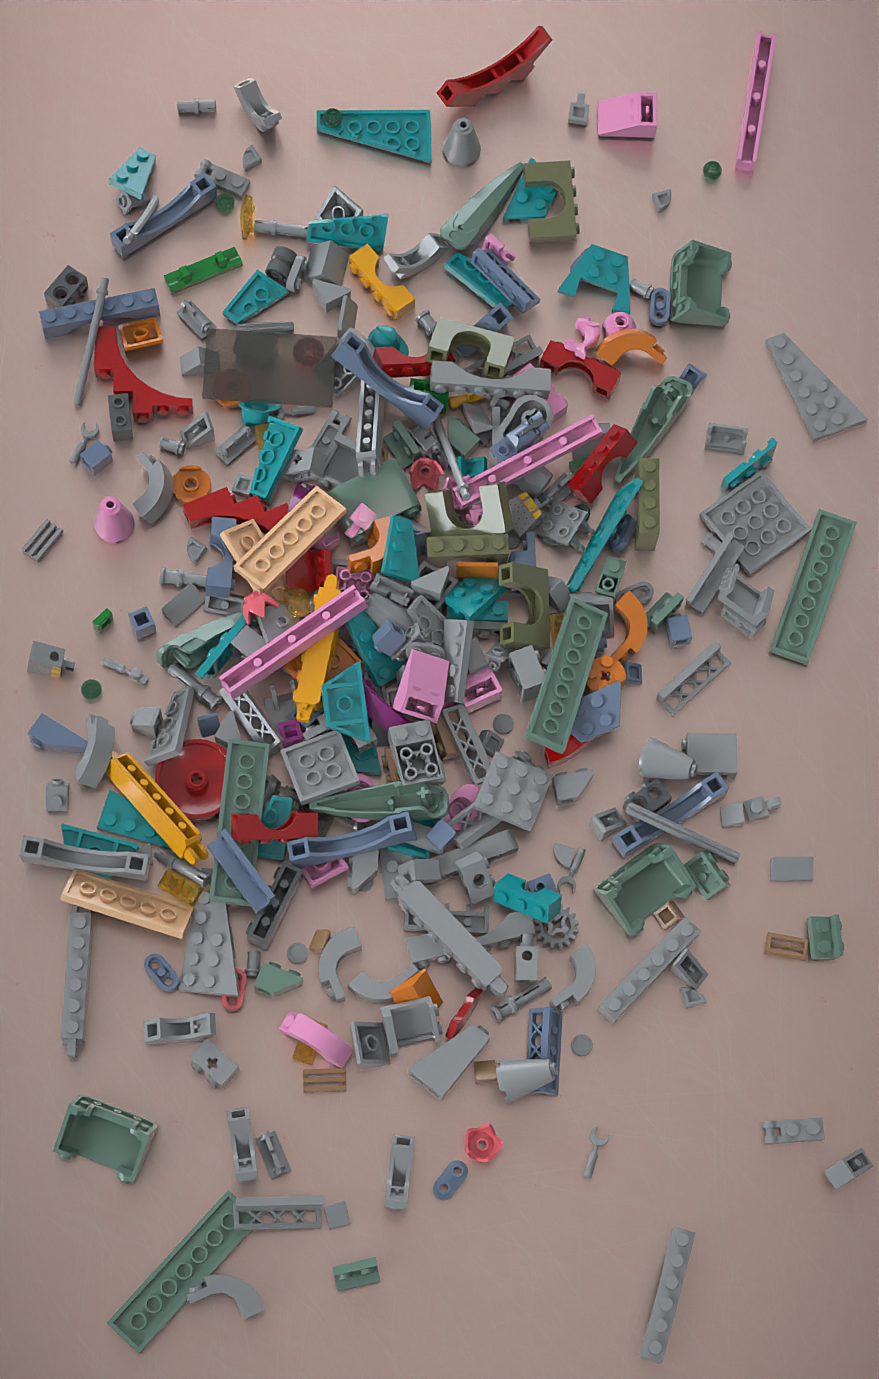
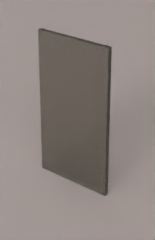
[202,328,337,408]

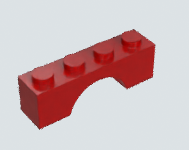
[539,340,621,400]
[372,347,455,378]
[567,424,638,504]
[231,811,318,844]

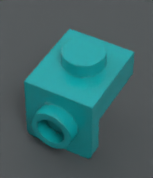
[457,456,487,478]

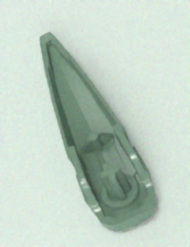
[440,162,524,250]
[614,376,694,483]
[156,611,259,670]
[309,781,449,821]

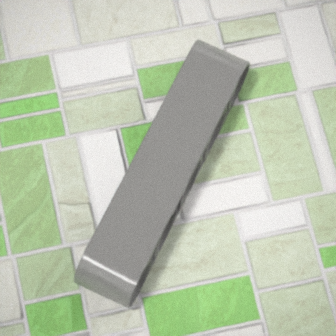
[424,829,519,886]

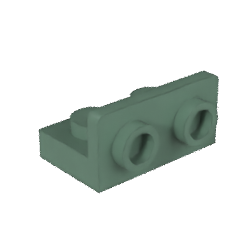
[383,420,421,469]
[646,592,684,633]
[684,851,730,900]
[807,914,844,960]
[333,1257,380,1291]

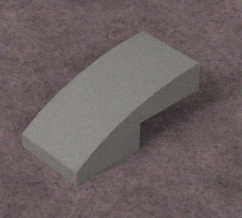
[231,473,278,506]

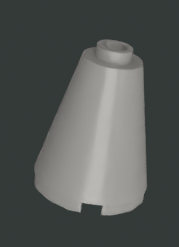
[443,118,481,167]
[364,593,414,633]
[638,737,698,780]
[496,1059,558,1103]

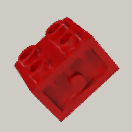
[285,549,333,593]

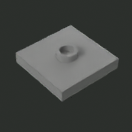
[256,604,300,644]

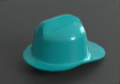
[368,325,409,356]
[238,399,282,426]

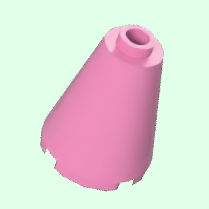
[94,496,135,543]

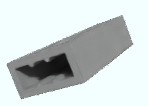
[408,1024,490,1100]

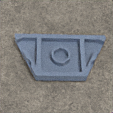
[570,680,621,744]

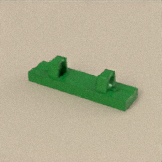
[164,247,243,295]

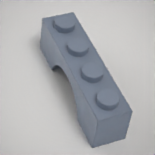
[205,517,237,598]

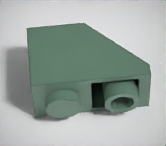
[447,415,480,460]
[595,555,627,598]
[254,962,303,997]

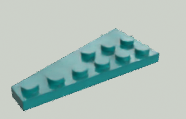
[317,110,432,163]
[566,478,644,594]

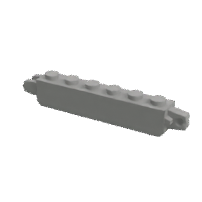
[356,380,385,478]
[391,875,507,997]
[61,904,93,1058]

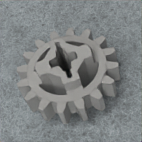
[534,904,579,950]

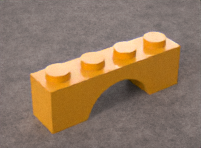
[348,243,415,320]

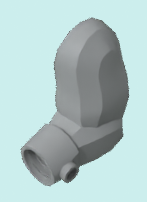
[488,395,554,497]

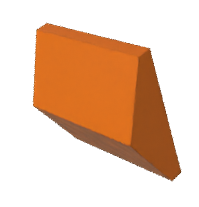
[118,317,164,351]
[456,562,498,578]
[389,969,443,1008]

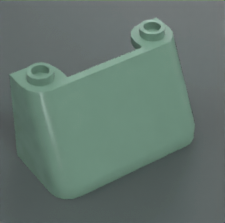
[669,240,732,326]
[328,458,422,547]
[594,843,697,936]
[53,1095,158,1183]

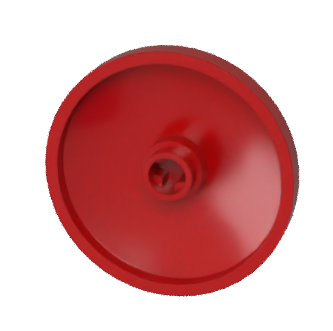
[155,739,227,821]

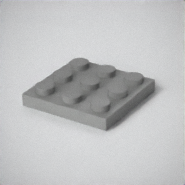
[281,731,360,805]
[472,751,553,831]

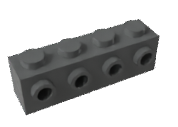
[246,861,303,950]

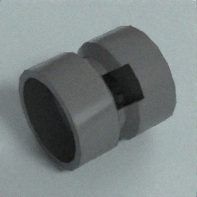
[265,246,297,283]

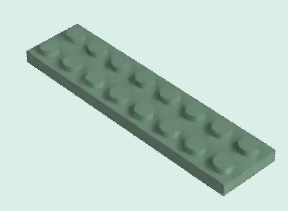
[769,509,857,665]
[524,597,608,754]
[209,739,270,907]
[107,1190,258,1354]

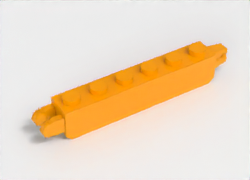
[293,574,341,723]
[105,749,209,865]

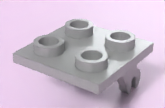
[535,500,595,552]
[264,679,302,734]

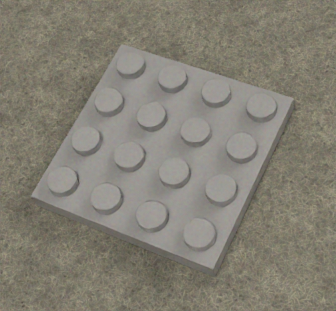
[699,470,812,576]

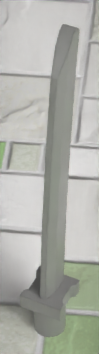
[123,195,159,245]

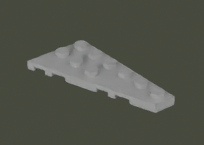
[765,333,868,442]
[178,868,241,997]

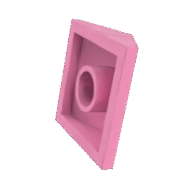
[302,858,349,888]

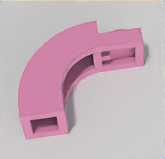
[278,1011,354,1068]

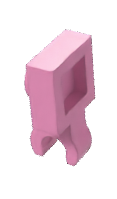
[481,234,516,266]
[344,503,377,539]

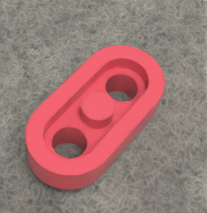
[222,968,247,1012]

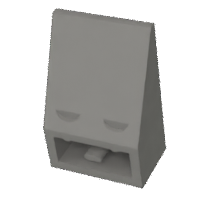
[311,327,375,398]
[387,720,444,787]

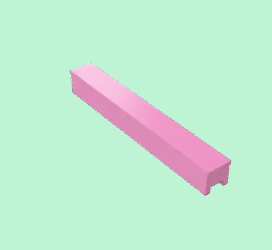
[735,31,776,172]
[452,414,603,510]
[219,585,368,700]

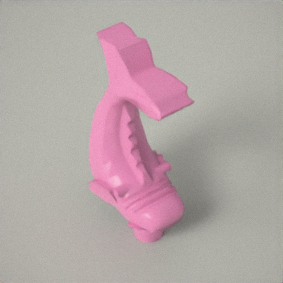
[564,316,601,359]

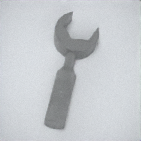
[276,405,315,420]
[69,422,99,465]
[102,657,149,684]
[557,848,586,894]
[583,1126,609,1179]

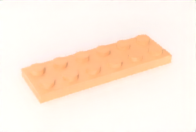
[233,486,347,593]
[220,519,306,614]
[61,870,194,939]

